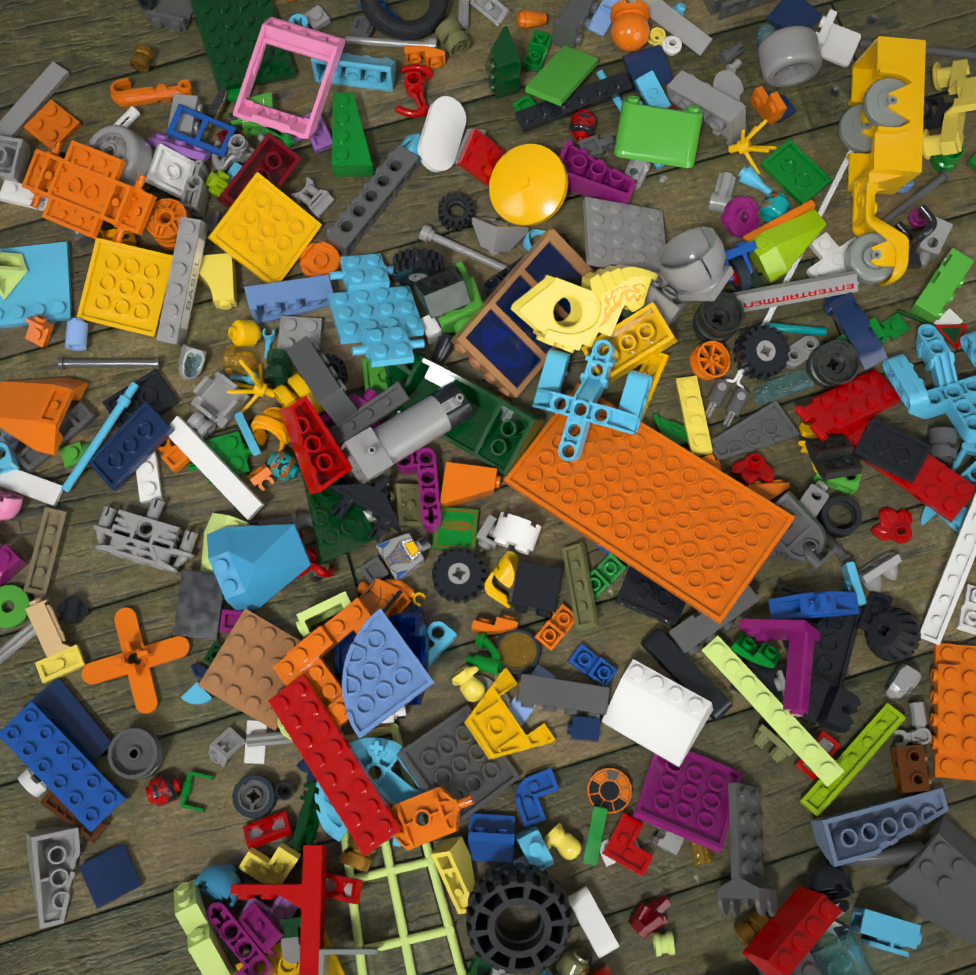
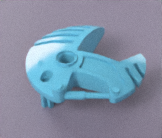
[315,738,427,847]

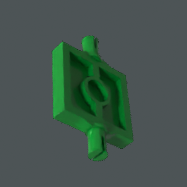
[188,431,260,484]

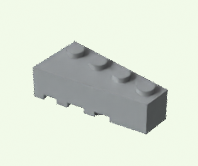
[667,70,746,145]

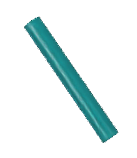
[765,322,827,336]

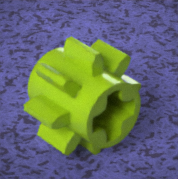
[206,170,231,197]

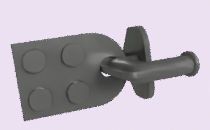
[775,491,850,576]

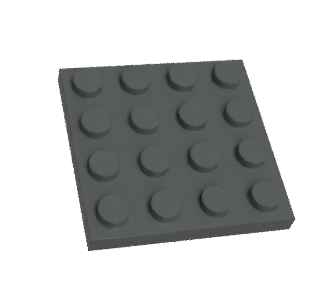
[397,704,521,823]

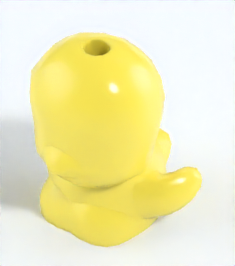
[451,665,485,702]
[543,822,581,860]

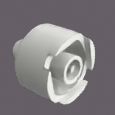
[492,512,541,555]

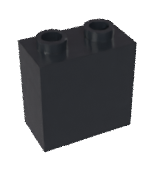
[511,561,562,618]

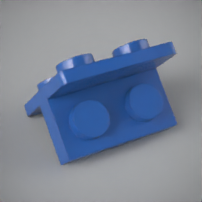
[468,814,515,863]

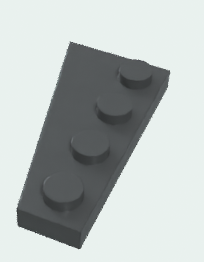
[711,400,800,462]

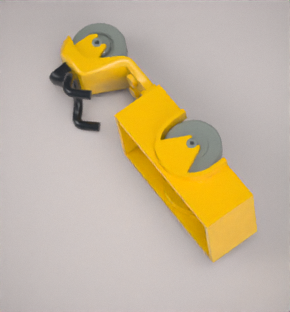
[838,36,937,287]

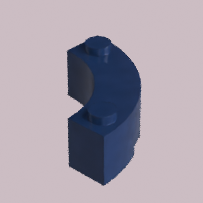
[823,292,888,370]

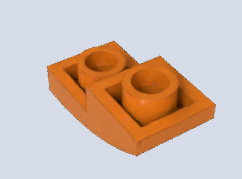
[404,46,446,68]
[535,604,575,651]
[471,615,518,634]

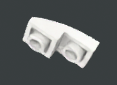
[956,584,976,635]

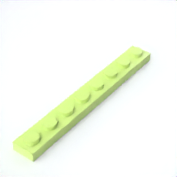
[702,636,844,787]

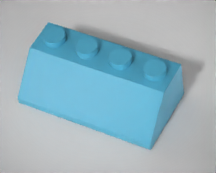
[311,53,397,92]

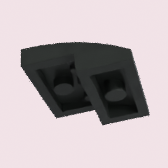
[805,434,863,481]

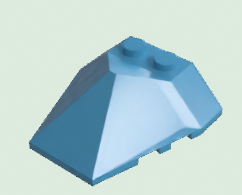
[207,524,312,611]

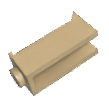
[25,597,73,657]

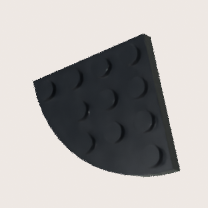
[774,583,863,688]

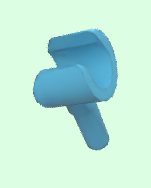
[262,328,276,359]
[229,372,259,386]

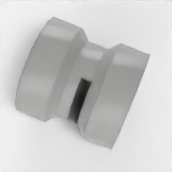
[186,411,216,440]

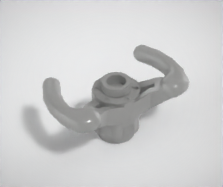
[211,134,265,171]

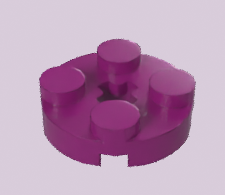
[721,196,760,238]

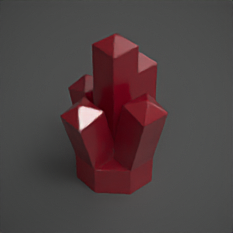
[628,895,671,940]

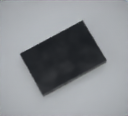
[102,369,179,428]
[853,417,933,484]
[615,566,686,628]
[173,569,224,641]

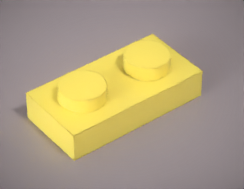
[35,644,86,684]

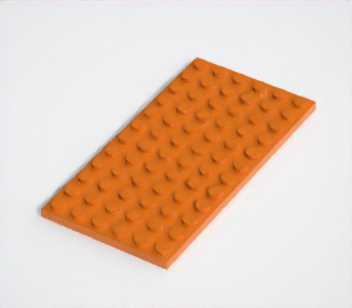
[504,383,795,625]

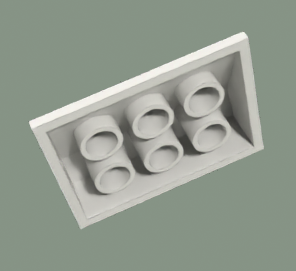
[601,659,713,767]

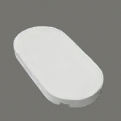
[418,96,466,173]

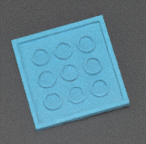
[0,242,73,329]

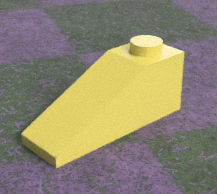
[431,836,475,914]

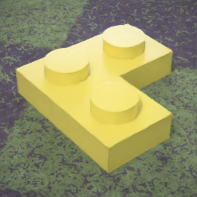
[238,842,301,884]

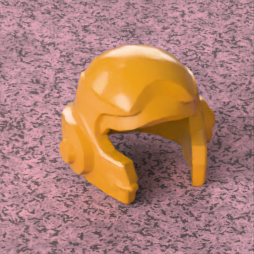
[250,407,290,451]

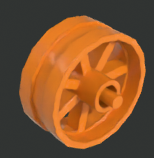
[690,341,730,380]

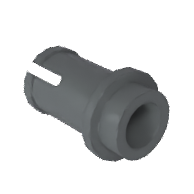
[718,42,745,64]

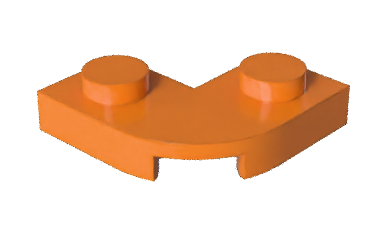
[750,86,787,124]

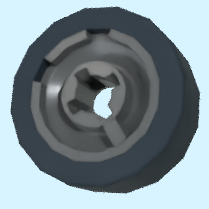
[232,774,277,819]

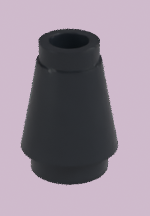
[432,332,454,363]

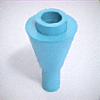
[737,165,773,195]

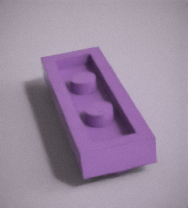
[148,132,212,162]

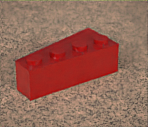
[280,395,353,494]

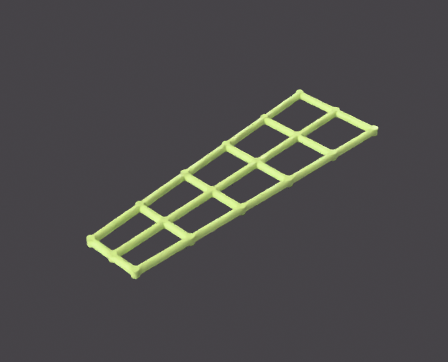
[341,723,467,975]

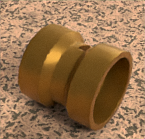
[129,44,154,73]

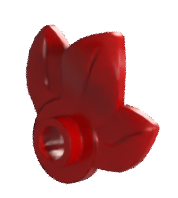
[731,453,774,486]
[870,508,913,544]

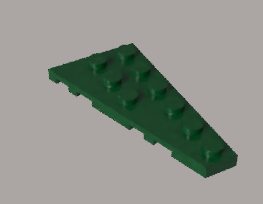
[300,469,376,565]

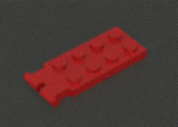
[794,369,901,442]

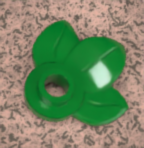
[259,126,295,149]

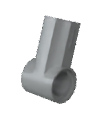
[708,172,736,213]

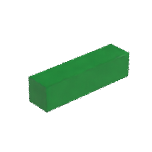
[582,804,608,866]

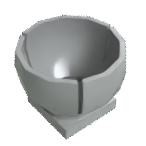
[656,226,734,301]

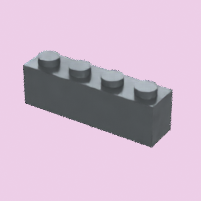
[515,674,610,718]

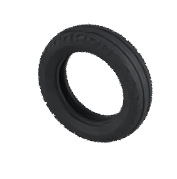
[360,0,448,41]

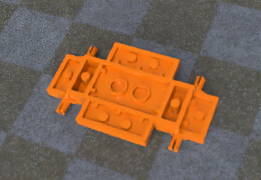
[21,140,157,243]

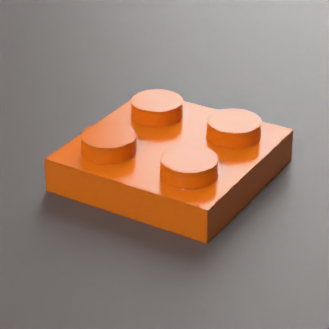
[23,100,82,151]

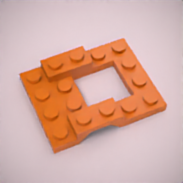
[273,598,373,728]

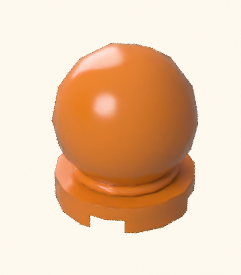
[610,0,650,52]

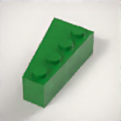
[332,92,374,177]

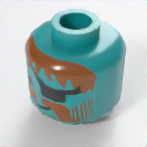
[759,192,790,222]
[267,450,300,482]

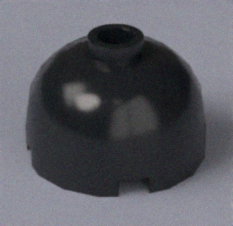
[806,860,854,901]

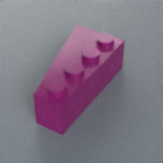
[559,139,637,205]

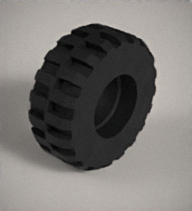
[466,863,572,974]

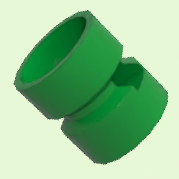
[930,143,965,172]

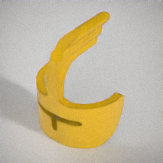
[484,551,519,608]

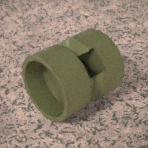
[435,18,471,57]

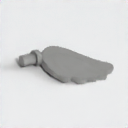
[713,59,744,101]

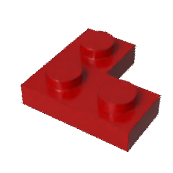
[602,813,653,877]

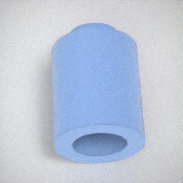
[65,318,88,351]

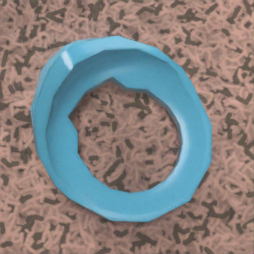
[522,229,545,251]

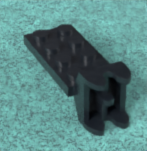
[730,657,861,733]

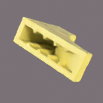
[198,253,237,310]

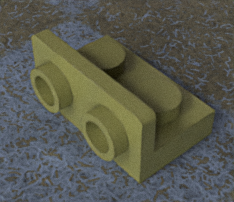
[387,484,423,530]

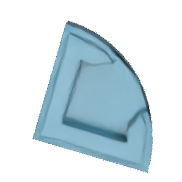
[181,682,213,705]

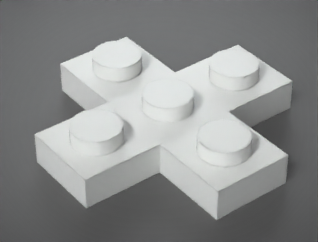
[806,232,860,285]

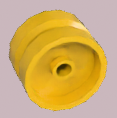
[272,373,324,415]

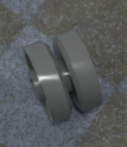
[108,728,165,780]

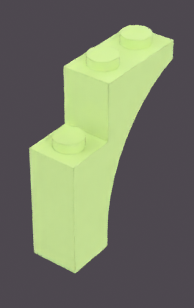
[174,879,234,975]

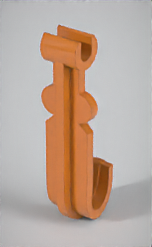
[110,78,194,107]

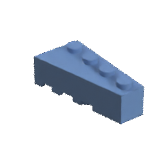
[244,275,333,325]

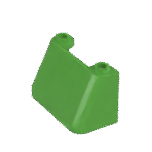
[614,95,703,168]

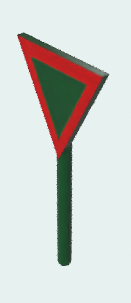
[897,309,967,351]

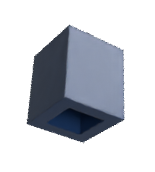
[567,716,600,743]

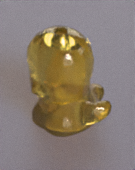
[222,344,256,374]

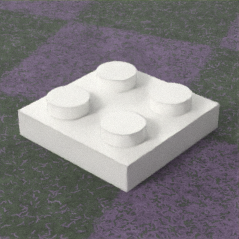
[145,144,195,199]

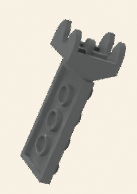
[717,783,778,917]

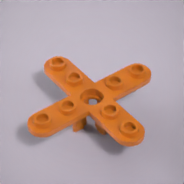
[82,608,190,714]

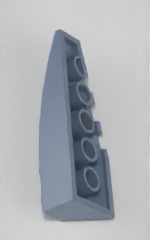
[810,788,949,867]

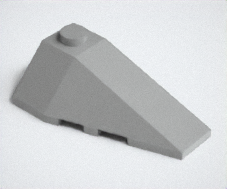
[25,827,80,929]

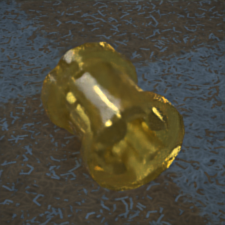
[688,842,713,866]

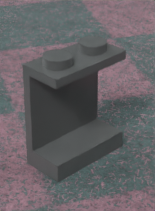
[145,0,193,32]

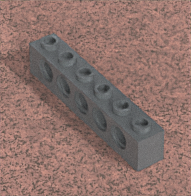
[326,145,420,256]

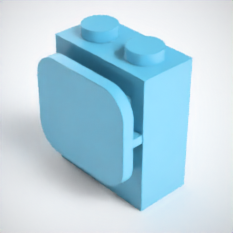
[849,907,922,957]

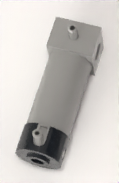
[340,382,473,484]

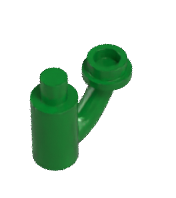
[466,632,503,675]

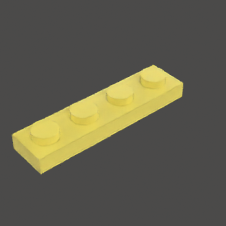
[675,376,713,456]

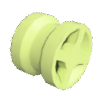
[652,931,675,957]

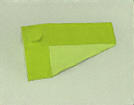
[747,209,827,283]

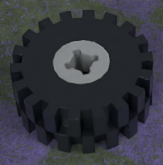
[393,247,445,288]
[733,325,790,381]
[432,547,486,604]

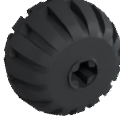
[865,607,921,662]

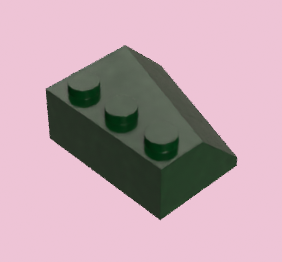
[484,26,520,99]

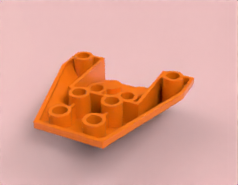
[0,377,88,456]

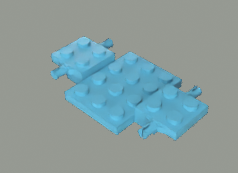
[328,253,425,367]

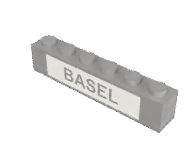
[156,216,209,346]

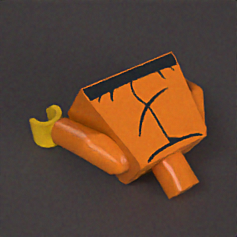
[357,579,426,623]

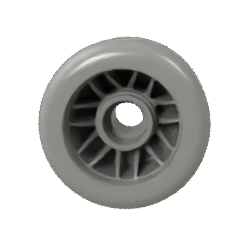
[758,26,823,88]
[87,125,153,185]

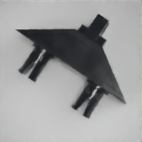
[328,474,403,543]

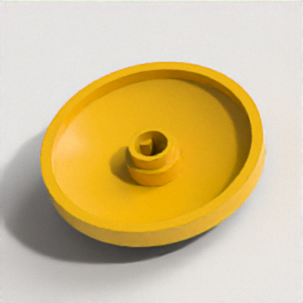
[489,144,568,227]

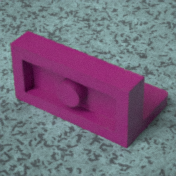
[237,902,283,958]

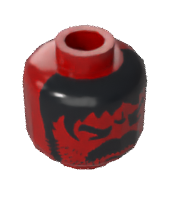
[569,110,596,141]
[145,773,182,807]

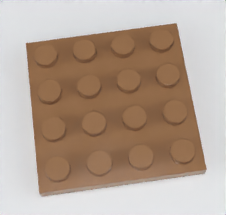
[198,609,301,731]

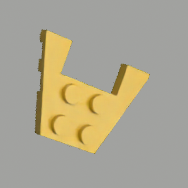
[464,667,556,760]

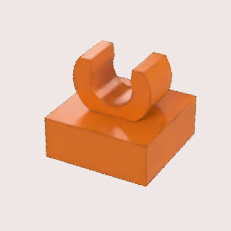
[247,463,274,491]

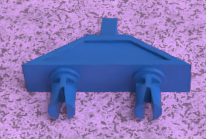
[768,591,860,620]

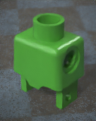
[421,261,485,340]

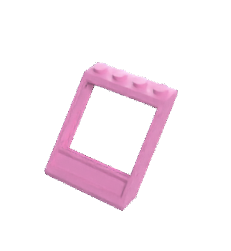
[233,17,345,139]

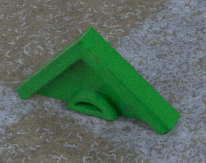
[652,414,688,446]

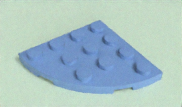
[342,608,435,739]

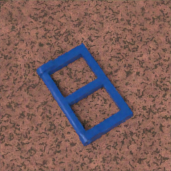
[166,104,237,158]

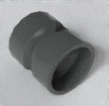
[928,427,957,463]

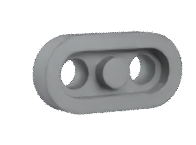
[785,336,820,369]

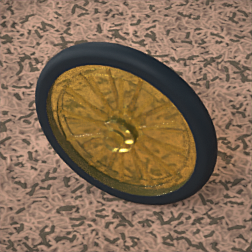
[495,628,541,675]

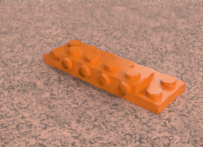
[930,643,976,781]

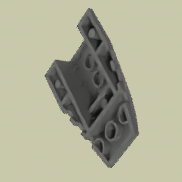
[886,815,976,946]

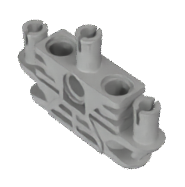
[93,498,198,574]

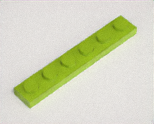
[800,703,906,818]

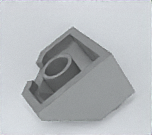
[472,217,529,255]

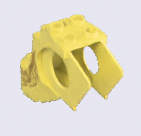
[511,264,658,353]

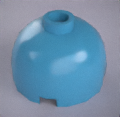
[194,863,242,908]

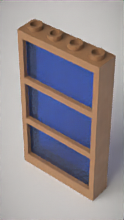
[450,229,595,398]

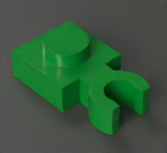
[880,313,910,345]

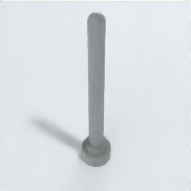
[344,36,438,48]
[419,224,507,271]

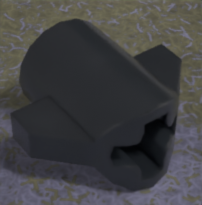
[56,596,89,624]

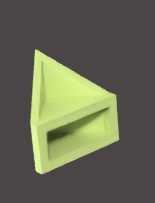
[0,252,28,300]

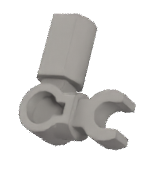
[893,702,932,747]

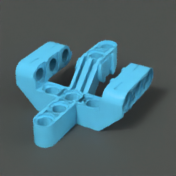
[883,324,976,443]
[532,339,652,462]

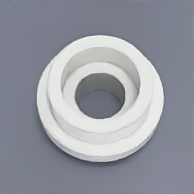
[662,36,682,56]

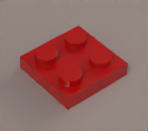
[457,128,505,186]

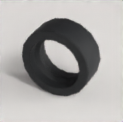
[818,495,862,538]

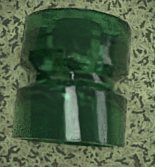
[264,349,293,385]

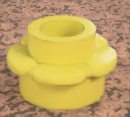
[648,27,666,46]

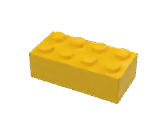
[581,302,678,384]

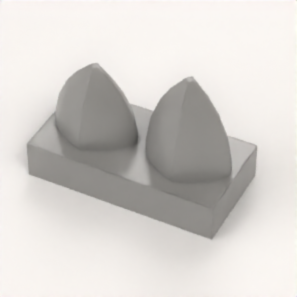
[857,551,902,593]

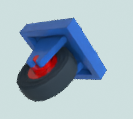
[724,241,757,292]

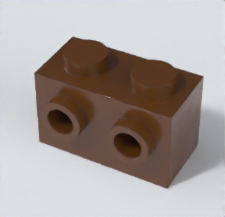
[890,744,932,793]

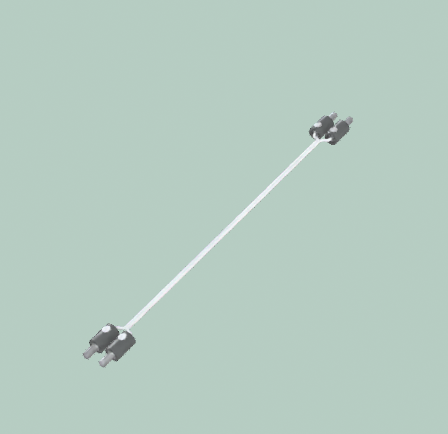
[705,149,854,427]

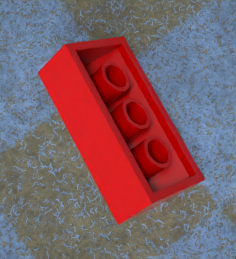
[742,886,842,975]

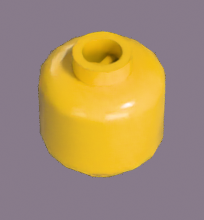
[228,320,261,347]

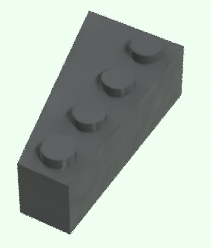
[286,336,359,425]
[667,585,760,656]

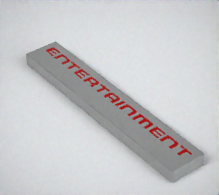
[729,270,858,312]

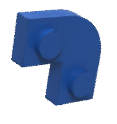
[515,768,559,827]

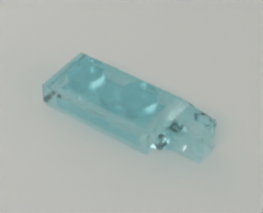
[754,370,814,405]

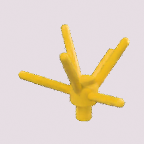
[728,119,777,175]
[227,359,275,414]

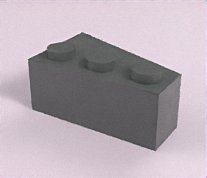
[551,0,598,49]

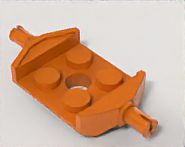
[391,786,475,850]

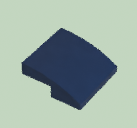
[765,0,822,31]
[622,44,673,93]
[78,844,142,909]

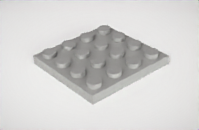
[583,197,666,278]

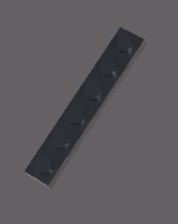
[515,71,633,133]

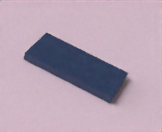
[89,401,174,491]
[23,677,112,764]

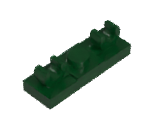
[286,781,321,852]

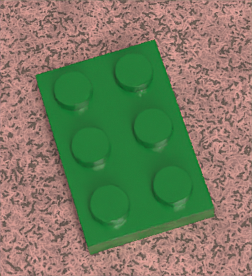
[760,139,832,206]

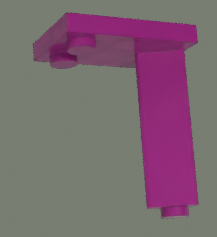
[739,619,820,717]

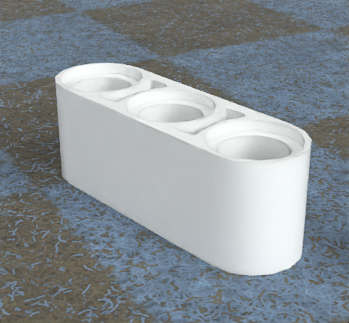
[568,886,619,959]

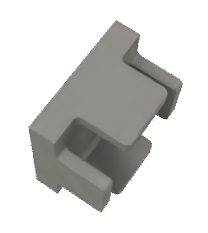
[191,371,251,430]

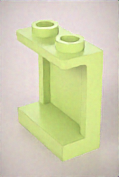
[296,591,351,637]

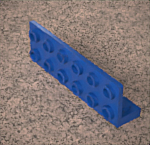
[0,701,130,831]

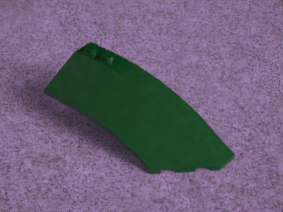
[384,349,545,476]

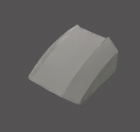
[0,135,31,183]

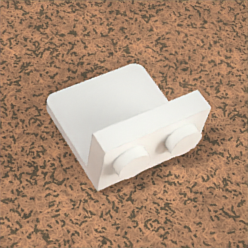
[816,9,861,67]

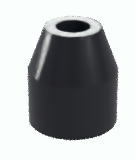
[275,781,295,800]

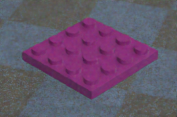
[633,750,743,853]

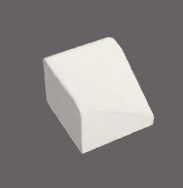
[421,315,442,344]

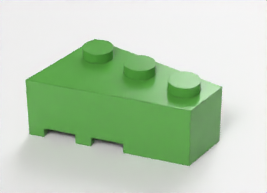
[909,248,974,323]

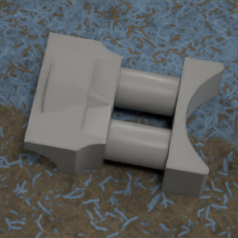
[291,177,335,218]

